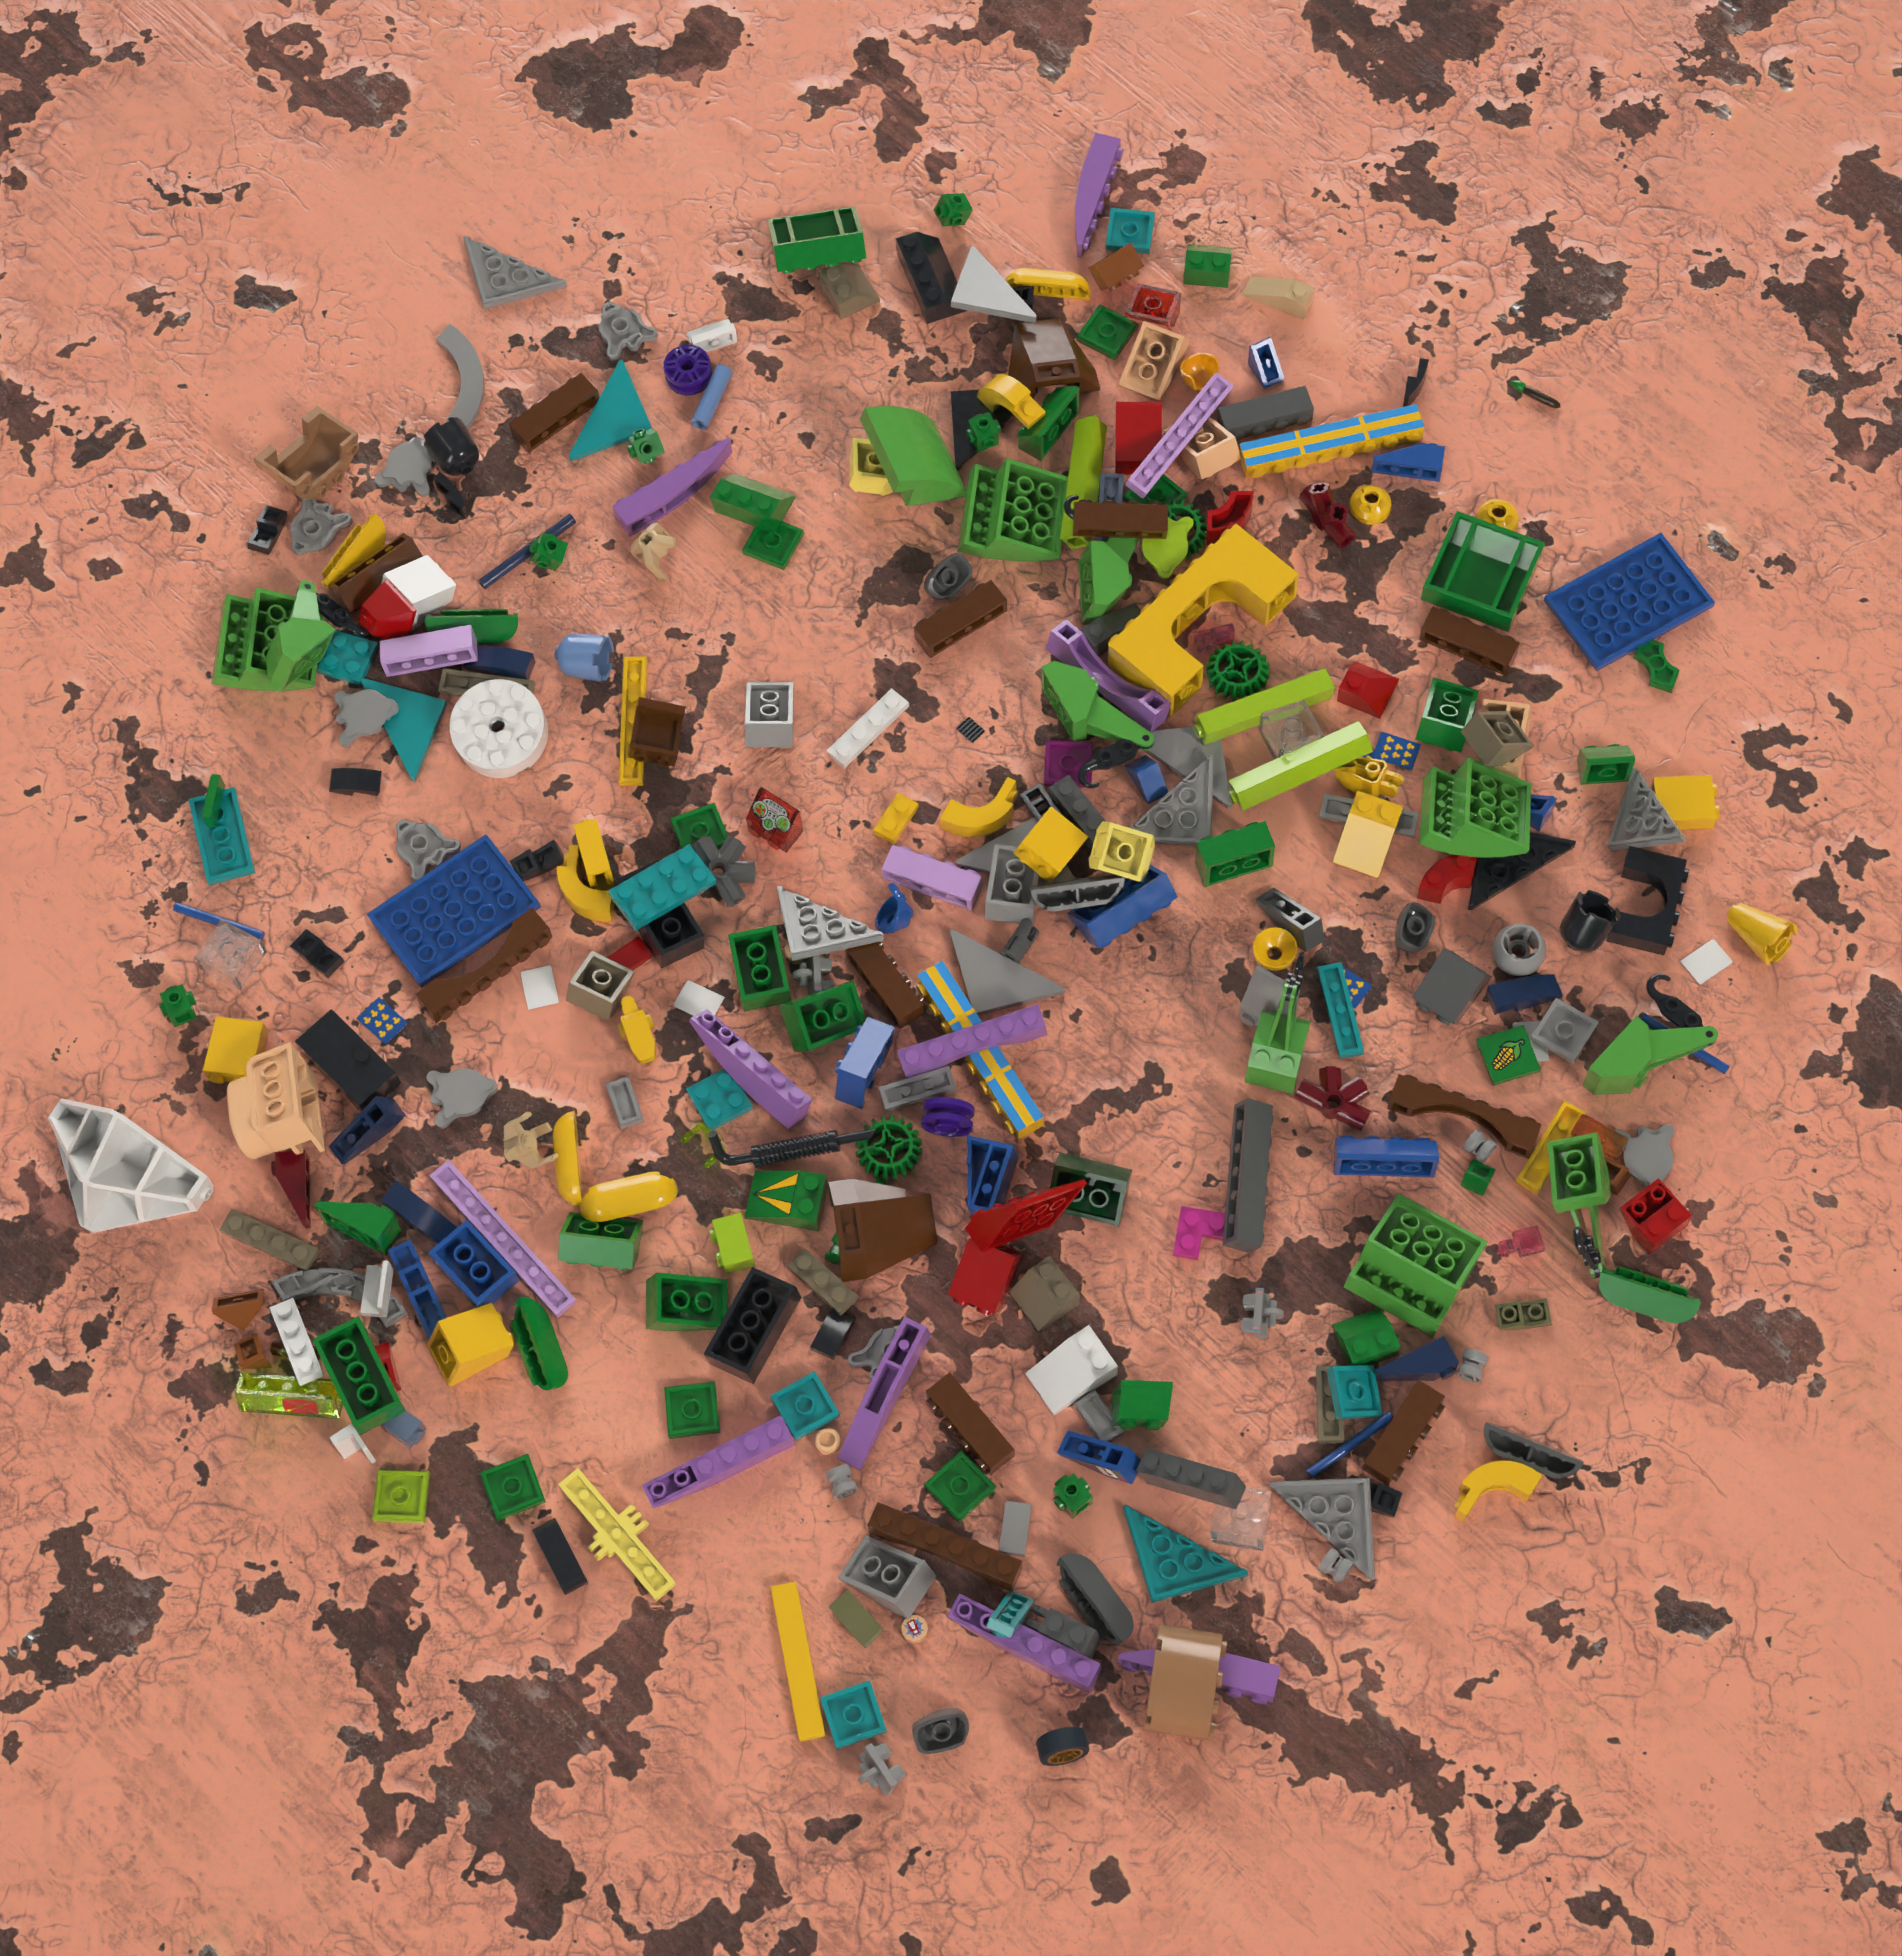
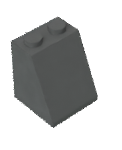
[1412,948,1492,1026]

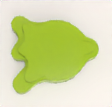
[1141,516,1194,579]

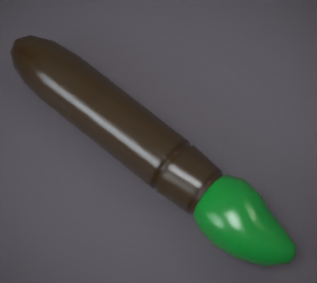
[1510,380,1561,408]

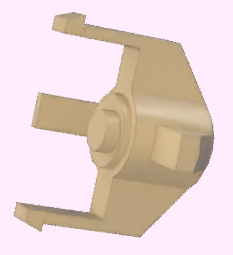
[631,523,676,582]
[504,1112,559,1169]

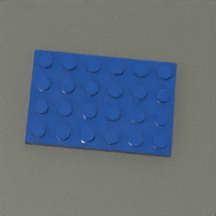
[1544,533,1715,671]
[367,834,541,988]

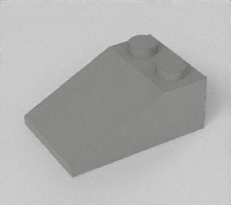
[745,682,794,748]
[985,844,1040,924]
[1239,965,1300,1027]
[838,1535,936,1619]

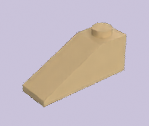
[1242,276,1314,320]

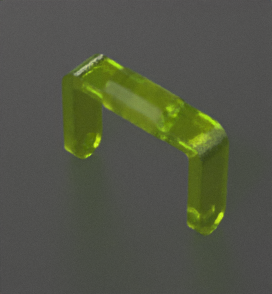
[680,1123,726,1168]

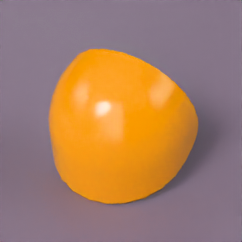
[1180,353,1219,393]

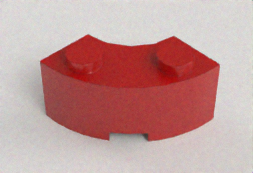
[1206,491,1254,545]
[1417,855,1477,904]

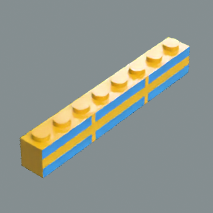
[1239,404,1424,478]
[916,961,1044,1140]

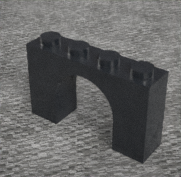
[1606,846,1689,955]

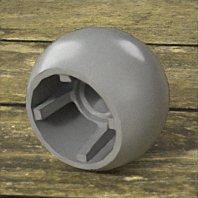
[1492,923,1546,976]

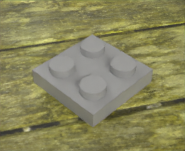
[1530,998,1599,1064]

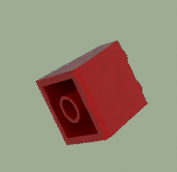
[1115,402,1162,475]
[948,1238,1024,1316]

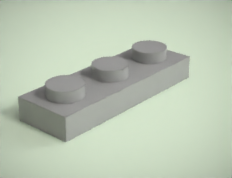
[878,1066,957,1112]

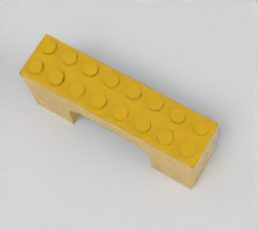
[1108,524,1299,718]

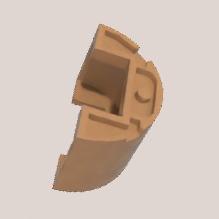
[254,406,359,500]
[1145,1624,1227,1741]

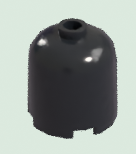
[423,417,479,476]
[1559,890,1621,952]

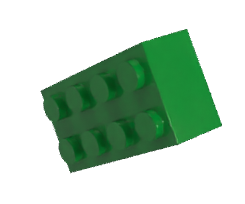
[312,1316,407,1435]

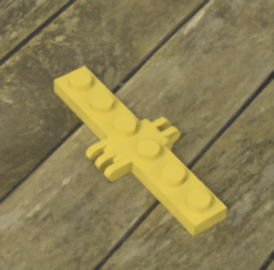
[558,1468,677,1602]

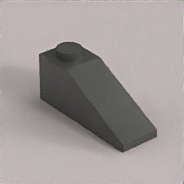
[1080,603,1141,657]
[1256,888,1324,952]

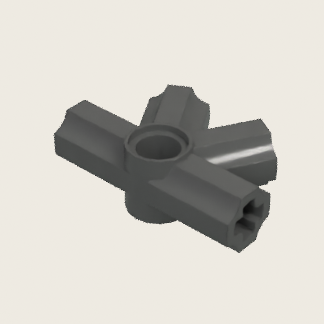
[692,836,755,907]

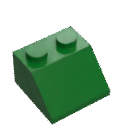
[1184,244,1232,288]
[1577,744,1635,785]
[1332,1308,1401,1366]
[1111,1380,1173,1430]

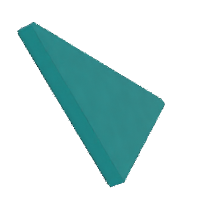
[569,359,652,461]
[361,678,447,782]
[1123,1505,1248,1603]

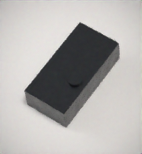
[615,860,704,968]
[295,1009,401,1112]
[704,1267,802,1384]

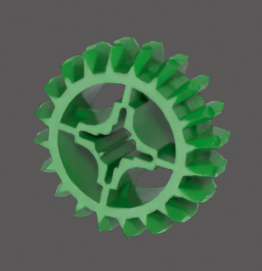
[1162,499,1207,559]
[1206,640,1270,702]
[855,1114,922,1182]

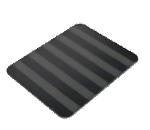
[956,717,985,743]

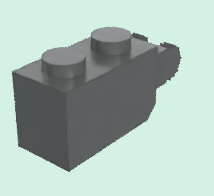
[1023,1605,1102,1659]

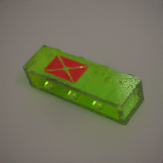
[235,1373,343,1419]

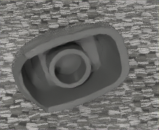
[924,553,972,600]
[1395,902,1435,953]
[912,1708,969,1754]

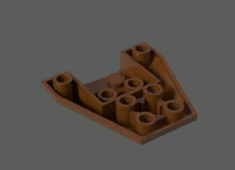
[1008,318,1100,399]
[828,1179,937,1282]

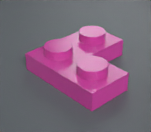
[1173,1206,1225,1260]

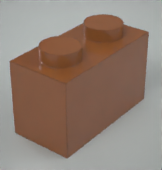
[1088,243,1144,292]

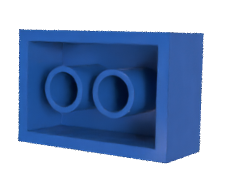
[428,1220,519,1308]

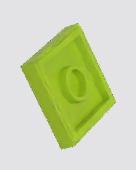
[372,1469,430,1524]

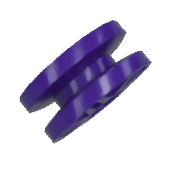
[664,345,712,396]
[921,1097,975,1137]

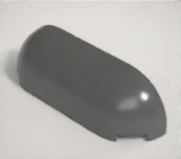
[1029,875,1125,911]
[1484,1422,1584,1478]
[1057,1553,1134,1645]

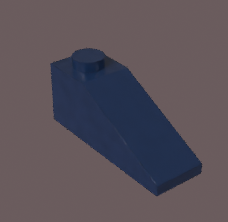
[329,1096,406,1165]
[1375,1336,1459,1381]

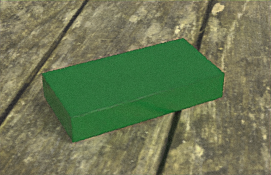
[202,774,225,828]

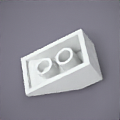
[1025,1325,1118,1415]

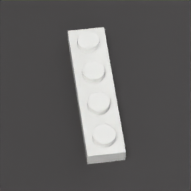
[826,688,909,769]
[269,1298,324,1386]

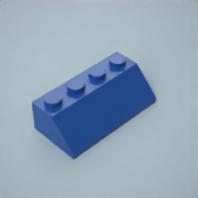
[1067,865,1178,948]
[1334,1135,1439,1178]

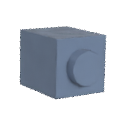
[382,1412,426,1449]

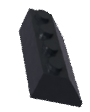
[896,232,968,324]

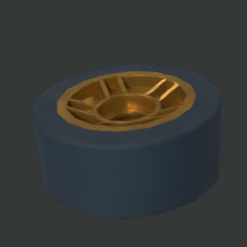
[1036,1727,1090,1766]

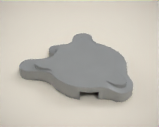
[598,302,658,361]
[375,437,433,497]
[290,499,353,555]
[334,689,399,747]
[396,820,461,882]
[426,1068,498,1129]
[1611,1124,1674,1188]
[848,1325,902,1393]

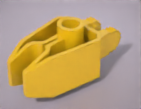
[1335,757,1404,797]
[617,995,656,1065]

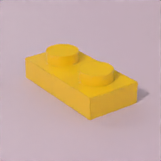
[873,793,919,844]

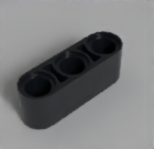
[532,1518,588,1595]

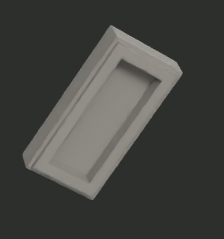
[605,1076,644,1130]
[1074,1390,1124,1442]
[999,1501,1031,1557]

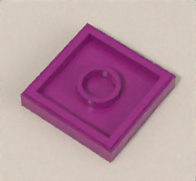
[1044,740,1093,788]

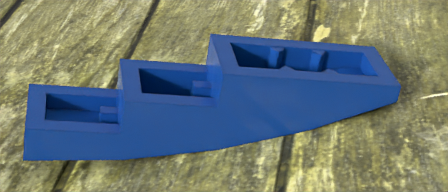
[388,1239,447,1339]

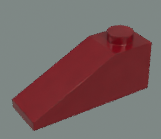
[271,1150,311,1228]

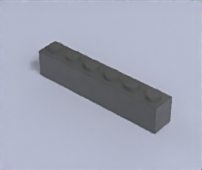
[1222,1098,1274,1253]

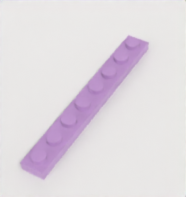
[1125,372,1234,499]
[429,1160,577,1318]

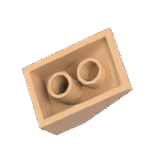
[1118,321,1190,401]
[1163,417,1241,479]

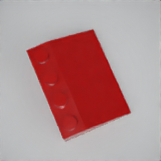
[965,1180,1087,1252]

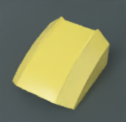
[849,438,893,496]
[1088,821,1155,882]

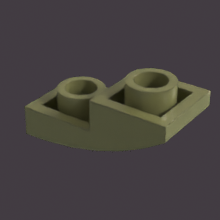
[1495,1298,1552,1330]
[829,1589,884,1648]

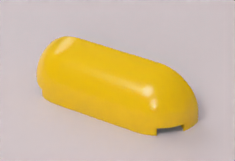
[1005,268,1091,301]
[321,513,386,590]
[553,1111,583,1207]
[579,1172,678,1222]

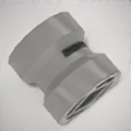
[1462,1129,1497,1164]
[1456,1349,1489,1383]
[826,1464,858,1499]
[1318,1548,1354,1584]

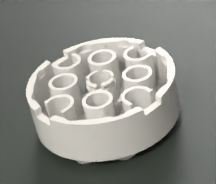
[450,679,548,778]

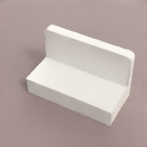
[687,319,738,353]
[360,1260,394,1317]
[329,1423,376,1464]

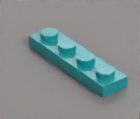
[1317,962,1364,1059]
[986,1590,1034,1638]

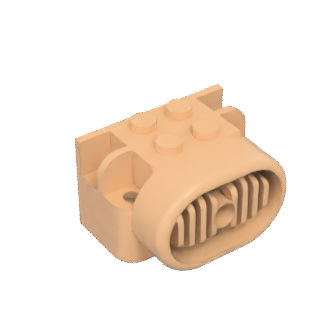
[227,1042,325,1160]

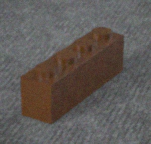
[509,373,599,453]
[1073,499,1168,539]
[329,533,423,612]
[914,580,1007,658]
[1419,606,1520,676]
[845,941,925,1029]
[925,1372,1015,1475]
[1362,1379,1446,1486]

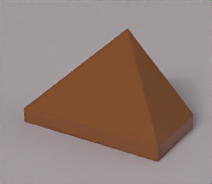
[212,1289,265,1331]
[234,1334,272,1369]

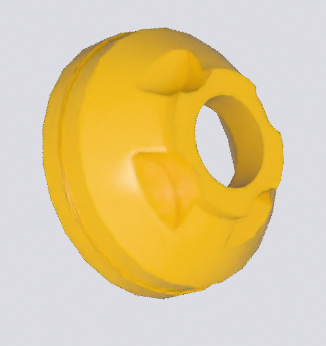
[1349,485,1391,525]
[1476,499,1519,532]
[1253,927,1297,971]

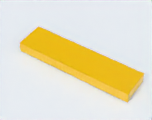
[1515,1100,1586,1195]

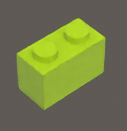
[709,1212,755,1274]

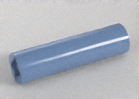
[691,364,733,430]

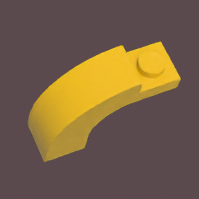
[977,374,1046,429]
[940,777,1018,837]
[557,845,615,922]
[1454,1461,1542,1522]

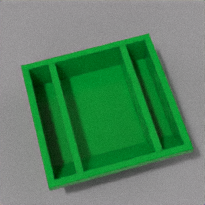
[768,206,866,273]
[1421,511,1545,632]

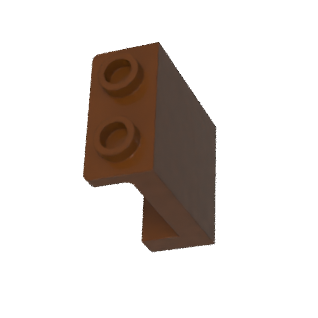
[628,697,686,767]

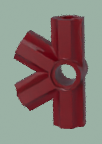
[1299,482,1355,548]
[1294,1066,1371,1131]

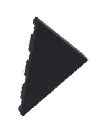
[951,387,1038,471]
[1468,832,1576,910]

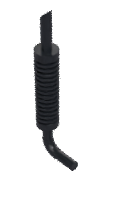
[708,1128,875,1168]

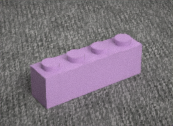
[380,625,478,677]
[881,845,982,911]

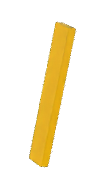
[619,656,648,786]
[771,1581,826,1742]

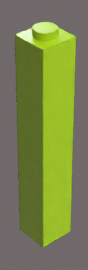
[1060,415,1107,550]
[1193,668,1336,745]
[1228,721,1373,811]

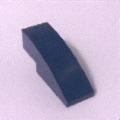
[463,646,536,680]
[1486,974,1563,1015]
[381,1181,457,1245]

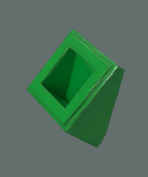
[1461,1159,1496,1196]

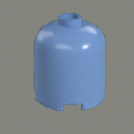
[554,633,614,682]

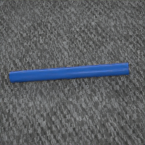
[173,902,265,941]
[1641,1013,1730,1074]
[1306,1411,1393,1479]

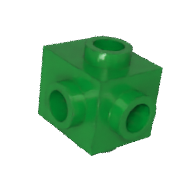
[934,193,973,227]
[966,412,1001,452]
[627,428,665,464]
[529,533,568,571]
[159,984,197,1027]
[1052,1473,1093,1519]

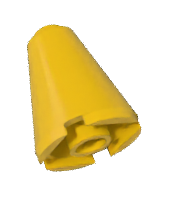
[1727,903,1798,966]

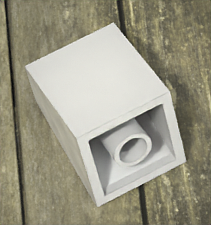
[381,555,456,632]

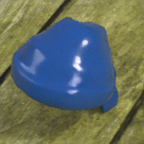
[875,883,913,934]

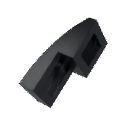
[1403,358,1429,407]
[434,471,468,520]
[247,505,288,555]
[329,768,382,796]
[510,840,564,881]
[290,929,345,978]
[810,1309,856,1360]
[1348,1475,1402,1517]

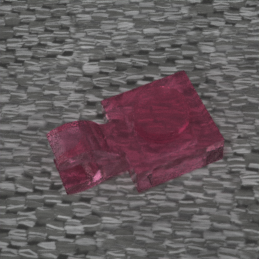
[1193,623,1235,653]
[1497,1226,1545,1257]

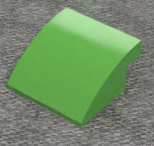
[860,406,966,506]
[958,458,1068,562]
[211,587,323,691]
[1419,757,1531,858]
[1344,1193,1488,1337]

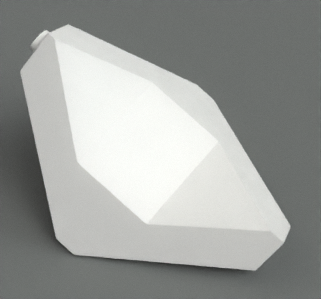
[48,1098,214,1233]

